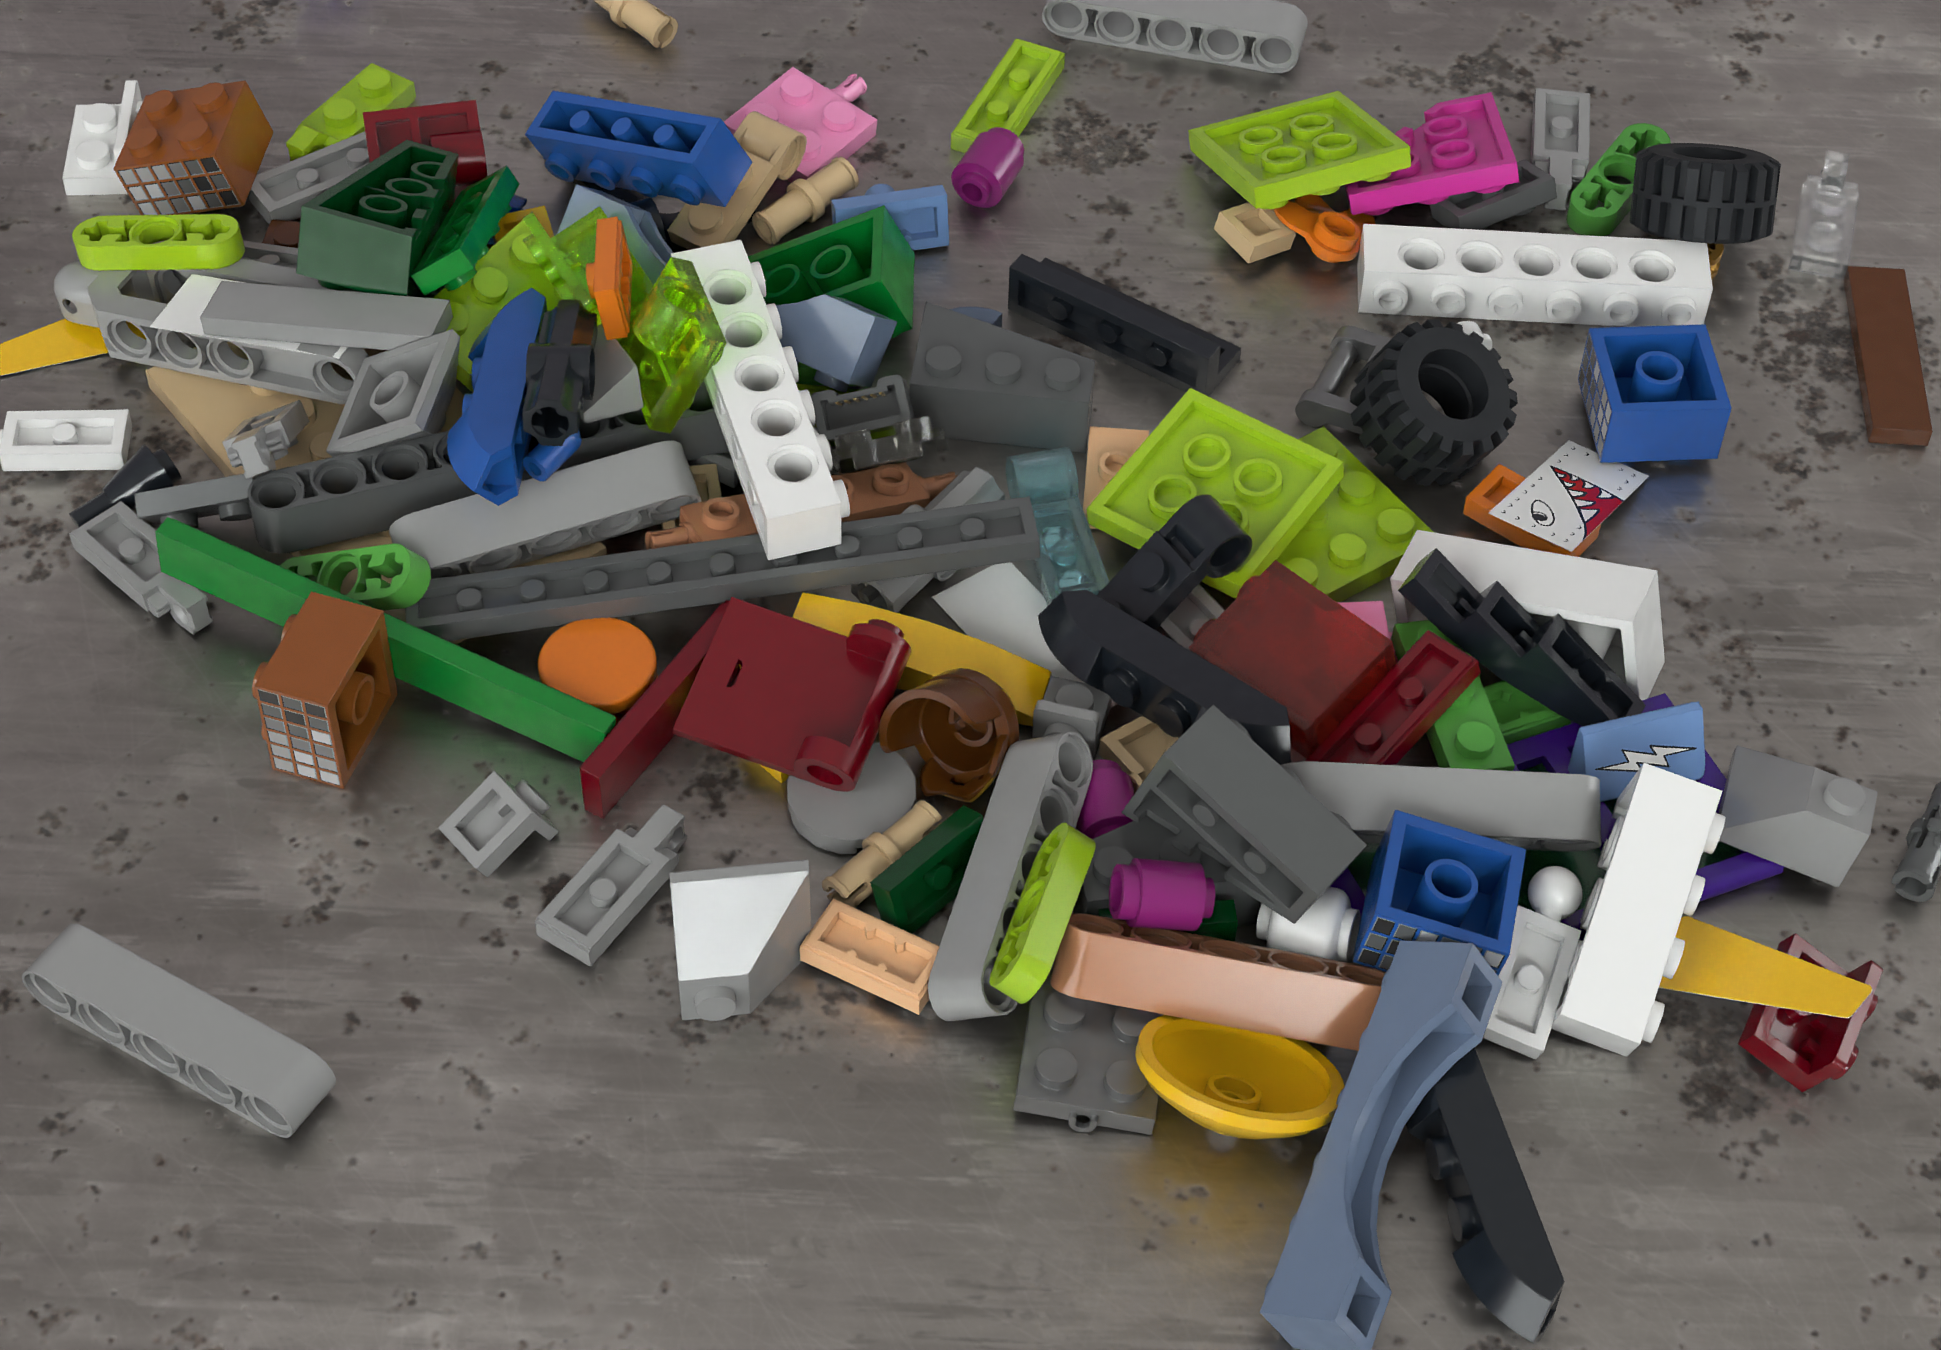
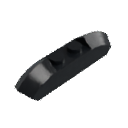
[1038,590,1291,765]
[1406,1047,1565,1343]

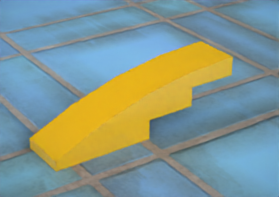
[792,592,1052,726]

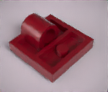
[363,100,488,202]

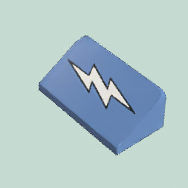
[1568,701,1705,802]

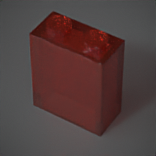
[1189,560,1396,759]

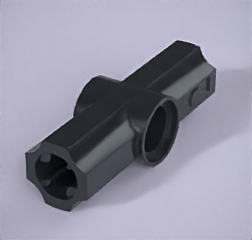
[522,299,598,446]

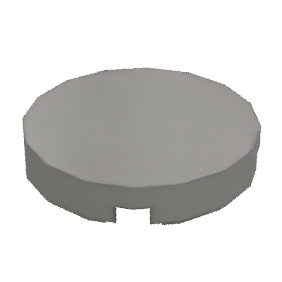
[787,742,916,854]

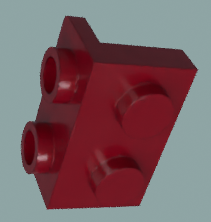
[1738,933,1883,1092]

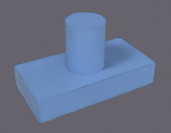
[831,184,949,250]

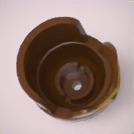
[879,668,1019,803]

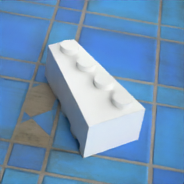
[1551,763,1726,1057]

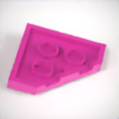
[1345,92,1520,215]

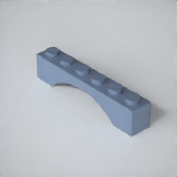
[553,184,897,393]
[1260,940,1503,1350]

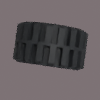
[1630,143,1781,244]
[1350,319,1518,486]

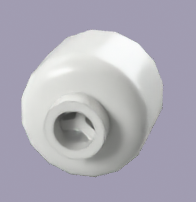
[1256,887,1361,963]

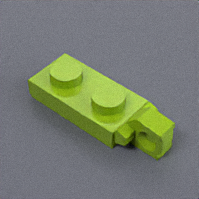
[286,63,416,161]

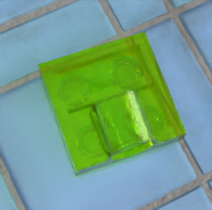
[619,257,727,434]

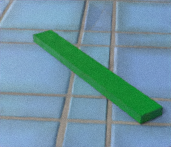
[155,517,616,762]

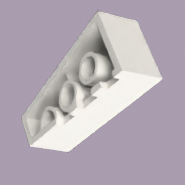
[1390,530,1665,700]

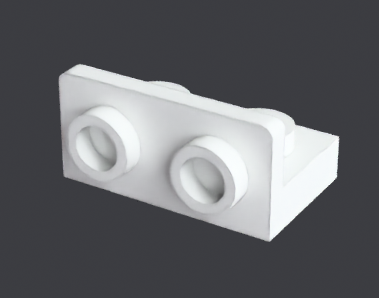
[62,80,143,195]

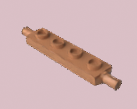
[645,462,957,549]

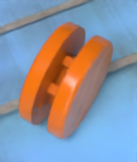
[537,617,658,725]

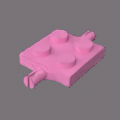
[724,67,877,183]

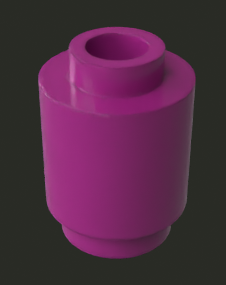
[951,127,1024,208]
[1076,759,1135,839]
[1109,858,1215,931]

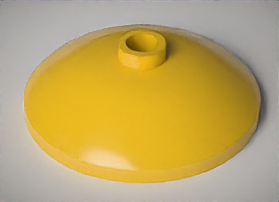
[1135,1015,1345,1139]

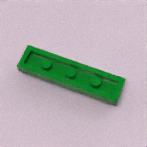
[411,165,520,296]

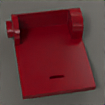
[673,597,912,792]

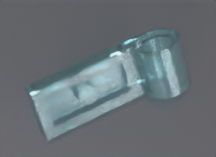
[1006,447,1109,606]

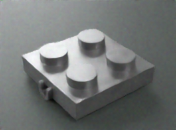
[1013,982,1164,1135]

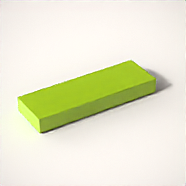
[951,38,1065,153]

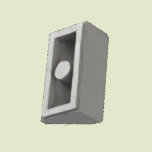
[581,324,644,423]

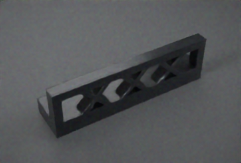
[1008,254,1241,396]

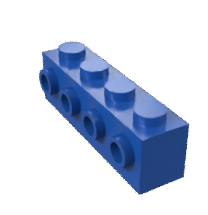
[525,91,752,207]

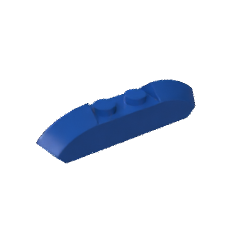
[447,288,548,506]

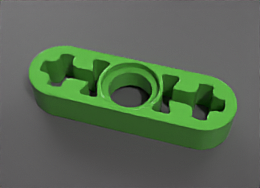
[1566,123,1671,236]
[280,543,431,611]

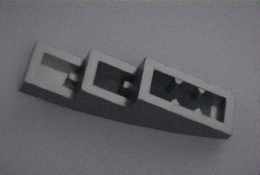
[1398,548,1646,726]

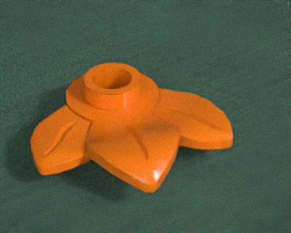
[1274,194,1376,263]

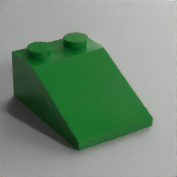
[748,205,915,339]

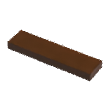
[1843,266,1933,446]

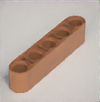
[1050,913,1386,1051]

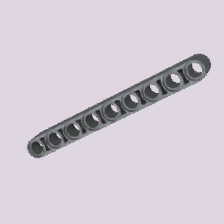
[248,374,729,554]

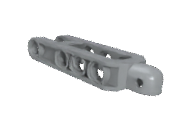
[54,242,370,404]

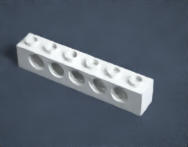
[1357,224,1713,327]
[671,240,850,560]

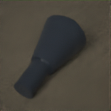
[69,444,182,528]

